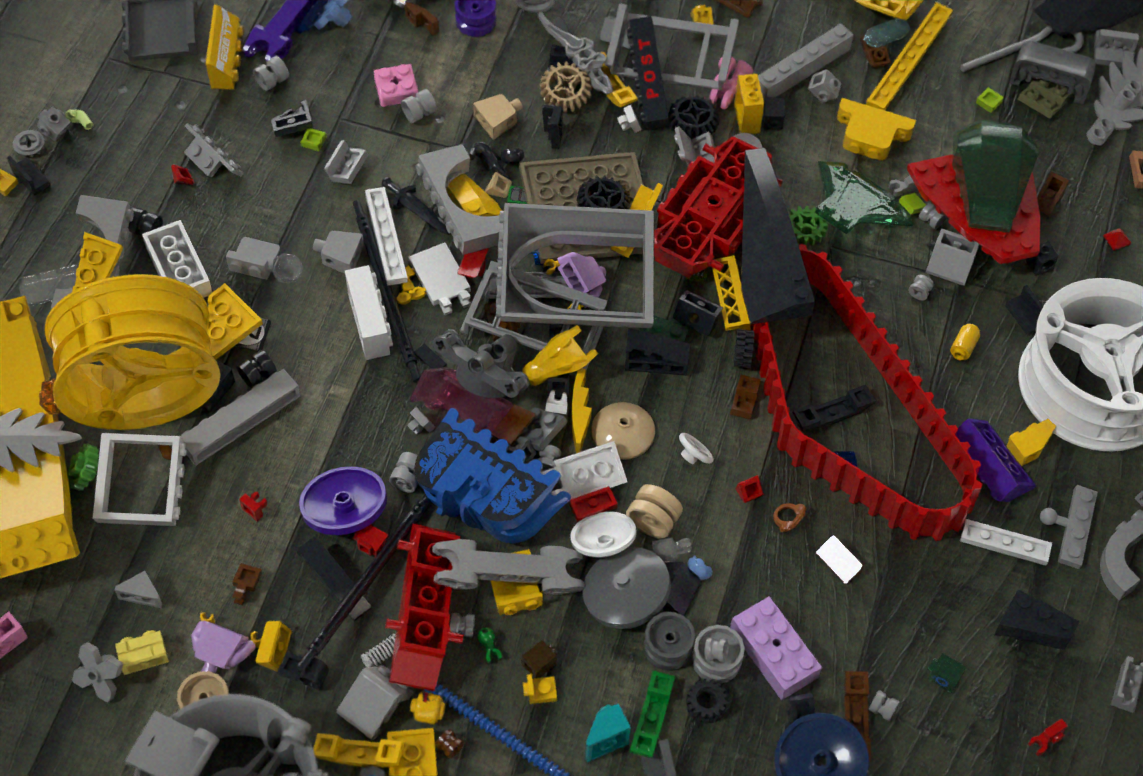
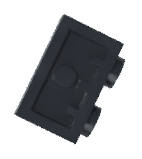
[542,104,564,149]

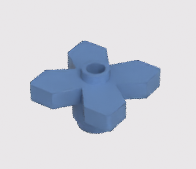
[314,0,352,30]

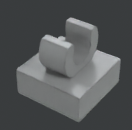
[407,407,435,435]

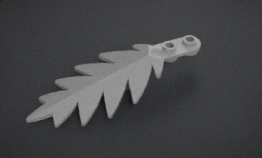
[1087,48,1143,145]
[0,408,82,472]

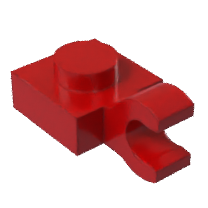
[1028,719,1068,756]

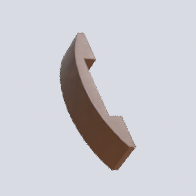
[844,671,871,763]

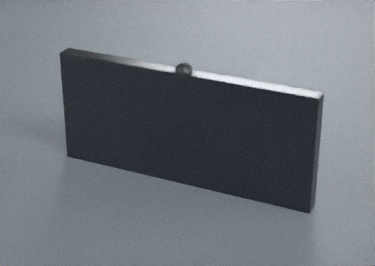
[414,344,447,373]

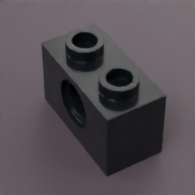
[672,290,723,336]

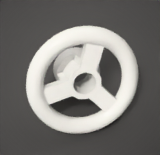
[679,433,714,464]

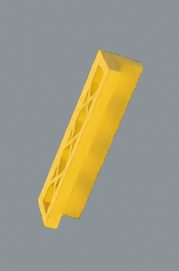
[611,183,663,258]
[712,255,750,331]

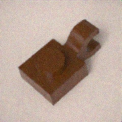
[232,563,262,605]

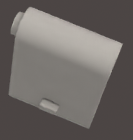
[125,711,219,776]

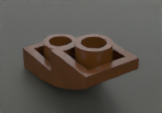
[860,33,890,67]

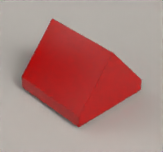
[735,475,763,503]

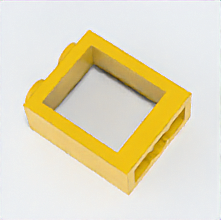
[734,74,764,134]

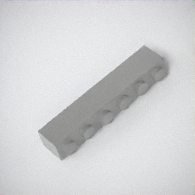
[756,24,853,102]
[180,369,300,466]

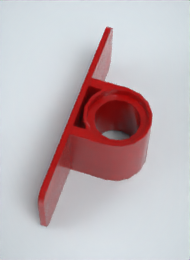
[457,248,489,278]

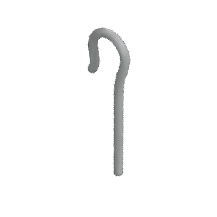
[960,26,1083,72]

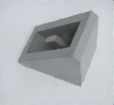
[115,571,163,608]

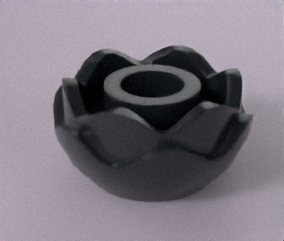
[500,148,524,164]

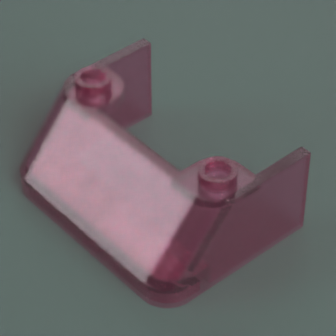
[410,367,514,433]

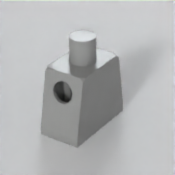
[313,231,364,274]

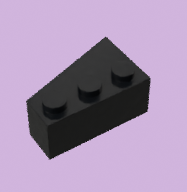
[625,328,690,376]
[994,589,1080,650]

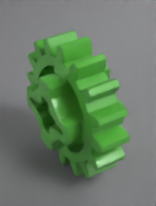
[789,206,828,246]
[68,443,99,491]

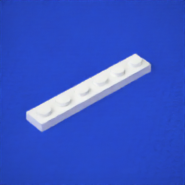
[365,187,408,286]

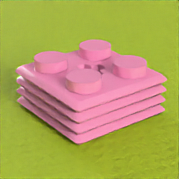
[374,64,418,107]

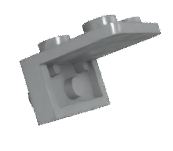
[674,126,715,166]
[226,237,280,280]

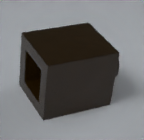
[521,640,557,679]

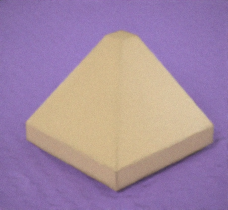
[485,172,512,198]

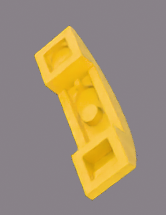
[601,51,638,107]
[313,733,404,767]

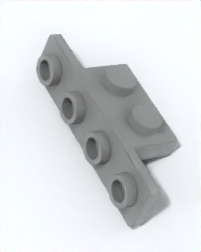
[184,123,244,178]

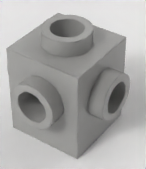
[809,69,841,103]
[37,106,71,141]

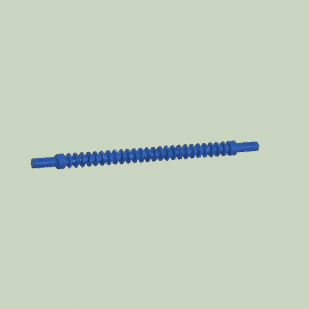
[424,682,570,776]

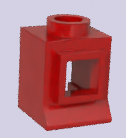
[354,525,389,557]

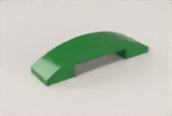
[630,670,675,758]

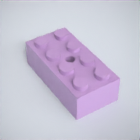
[730,597,822,700]

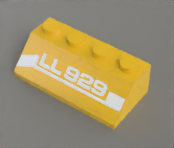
[206,5,244,89]

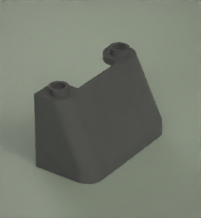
[1010,41,1096,105]

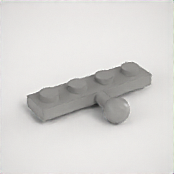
[1040,485,1097,569]

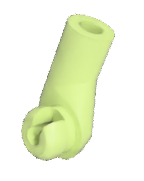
[65,110,93,130]

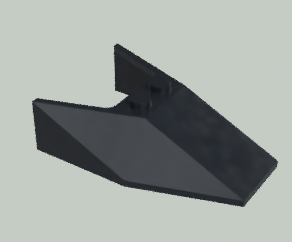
[1034,0,1143,36]

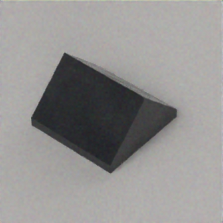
[662,562,701,616]

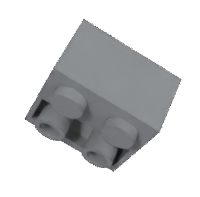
[926,228,979,286]

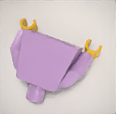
[543,252,606,310]
[191,612,262,673]

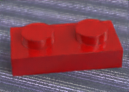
[569,486,618,522]

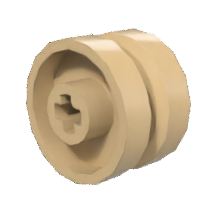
[626,484,683,538]
[177,671,229,709]

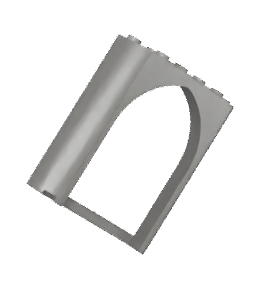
[496,203,654,329]

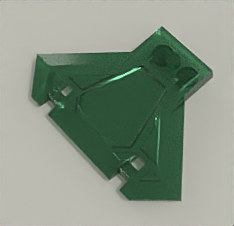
[815,161,913,234]

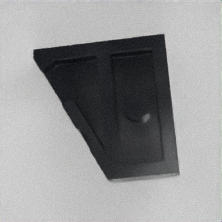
[271,100,313,137]

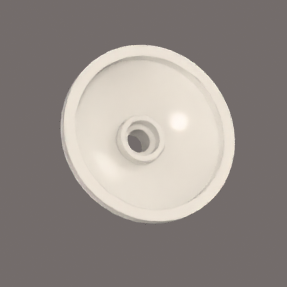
[570,512,636,558]

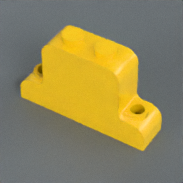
[837,98,916,160]

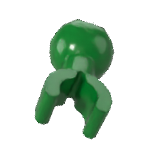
[477,628,502,664]

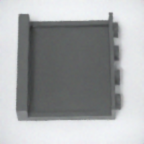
[122,0,198,61]

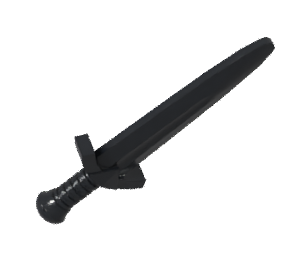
[381,177,450,235]

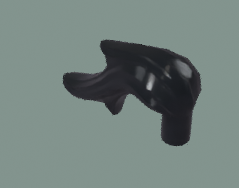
[468,142,511,180]

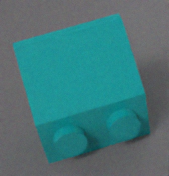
[585,703,631,763]

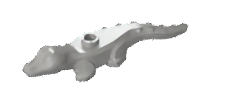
[538,12,613,94]

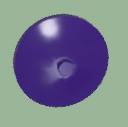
[299,467,387,535]

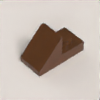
[1037,171,1069,216]

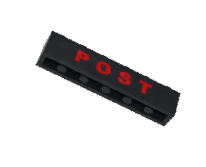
[627,16,670,130]

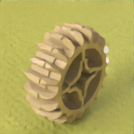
[540,61,592,113]

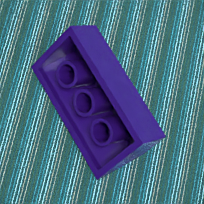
[956,418,1036,502]

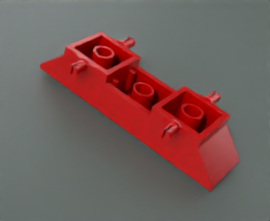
[385,524,464,691]

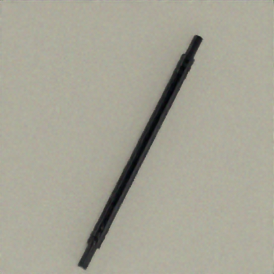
[352,200,421,383]
[296,493,435,672]

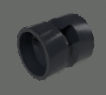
[128,207,163,235]
[237,350,277,388]

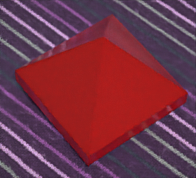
[171,164,194,185]
[1103,228,1131,251]

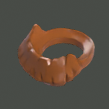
[773,503,806,532]

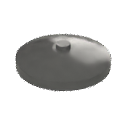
[583,547,671,629]

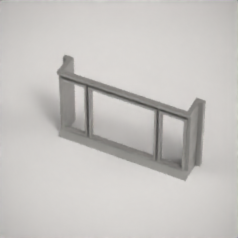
[605,4,739,90]
[460,261,607,371]

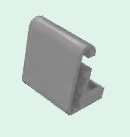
[336,665,414,740]

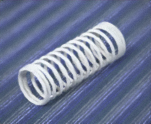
[361,634,396,667]

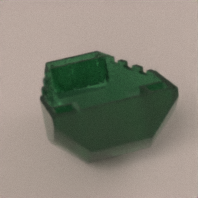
[952,119,1038,233]

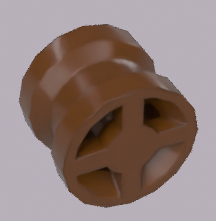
[435,729,465,759]

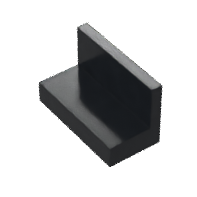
[7,156,51,196]
[1005,285,1044,336]

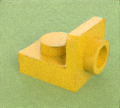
[691,5,713,25]
[523,674,557,704]

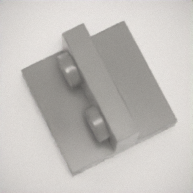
[1094,29,1139,67]

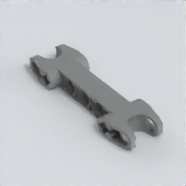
[433,539,585,595]

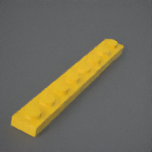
[866,2,953,111]

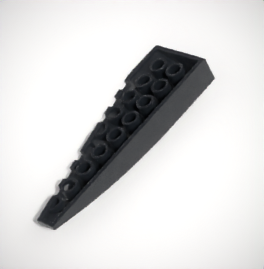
[741,148,815,325]

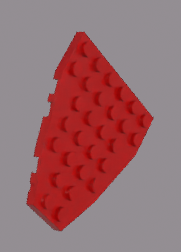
[907,141,1040,264]

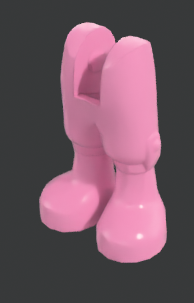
[709,57,753,110]

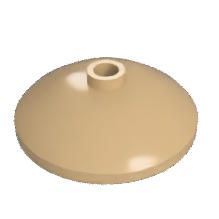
[592,402,655,459]

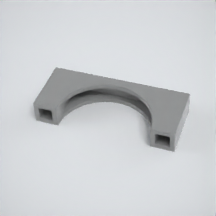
[416,144,503,255]
[51,195,134,309]

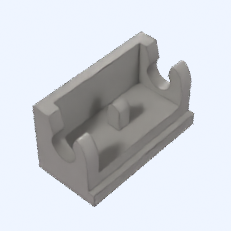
[1111,656,1143,713]

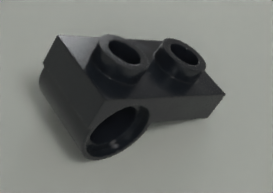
[277,651,329,691]

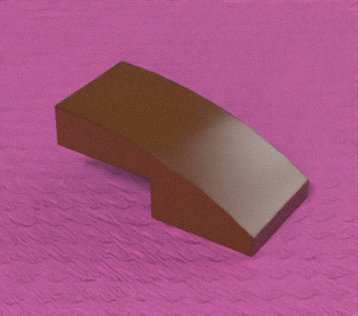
[405,2,439,36]
[730,374,761,419]

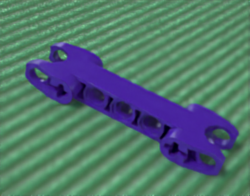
[243,0,329,62]

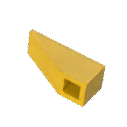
[1006,419,1056,466]

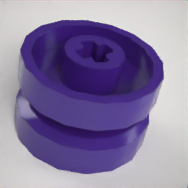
[455,0,496,37]

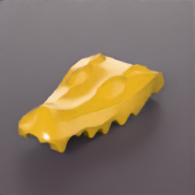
[522,325,598,386]

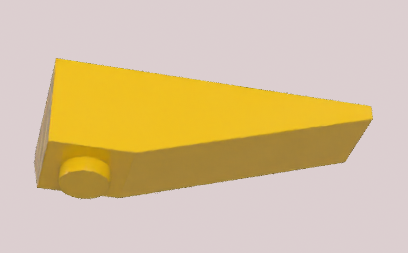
[446,173,502,216]

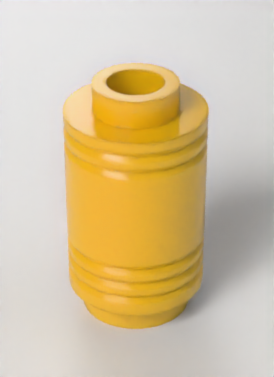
[950,324,980,360]

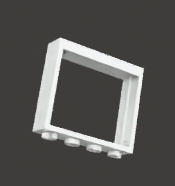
[93,433,186,526]

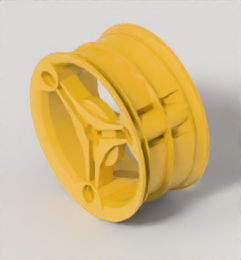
[45,275,220,430]

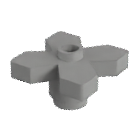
[72,642,123,703]

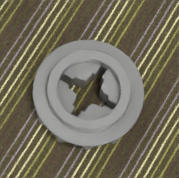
[13,130,45,157]

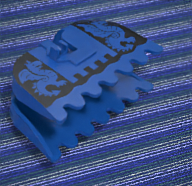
[414,408,572,544]

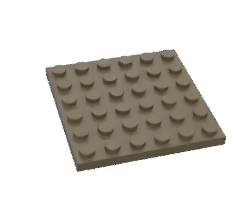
[519,152,655,264]

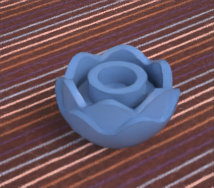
[688,555,713,580]

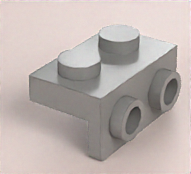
[324,140,368,184]

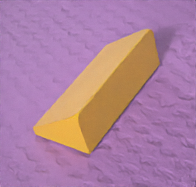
[255,621,292,671]

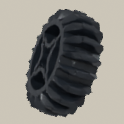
[668,94,720,140]
[576,175,631,209]

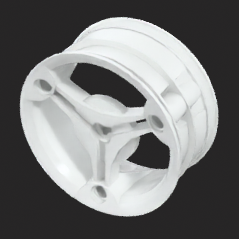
[1018,278,1143,451]

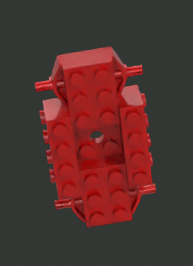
[654,136,783,279]

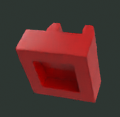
[239,491,267,522]

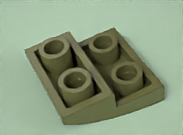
[1018,77,1072,118]

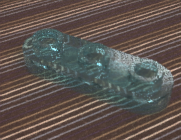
[864,18,910,47]

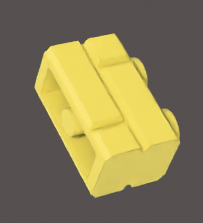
[115,630,169,675]

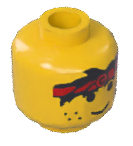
[410,692,446,724]

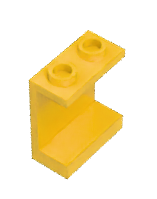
[490,549,543,615]

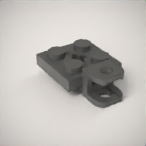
[507,407,567,464]

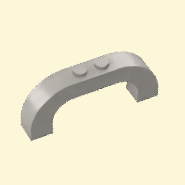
[1100,509,1143,601]

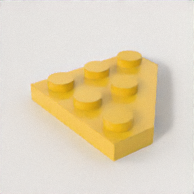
[207,283,263,360]

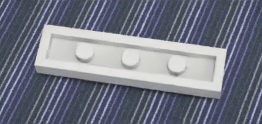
[960,519,1052,565]

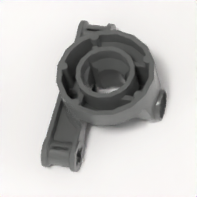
[433,329,529,398]

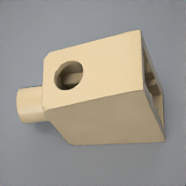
[473,94,522,140]

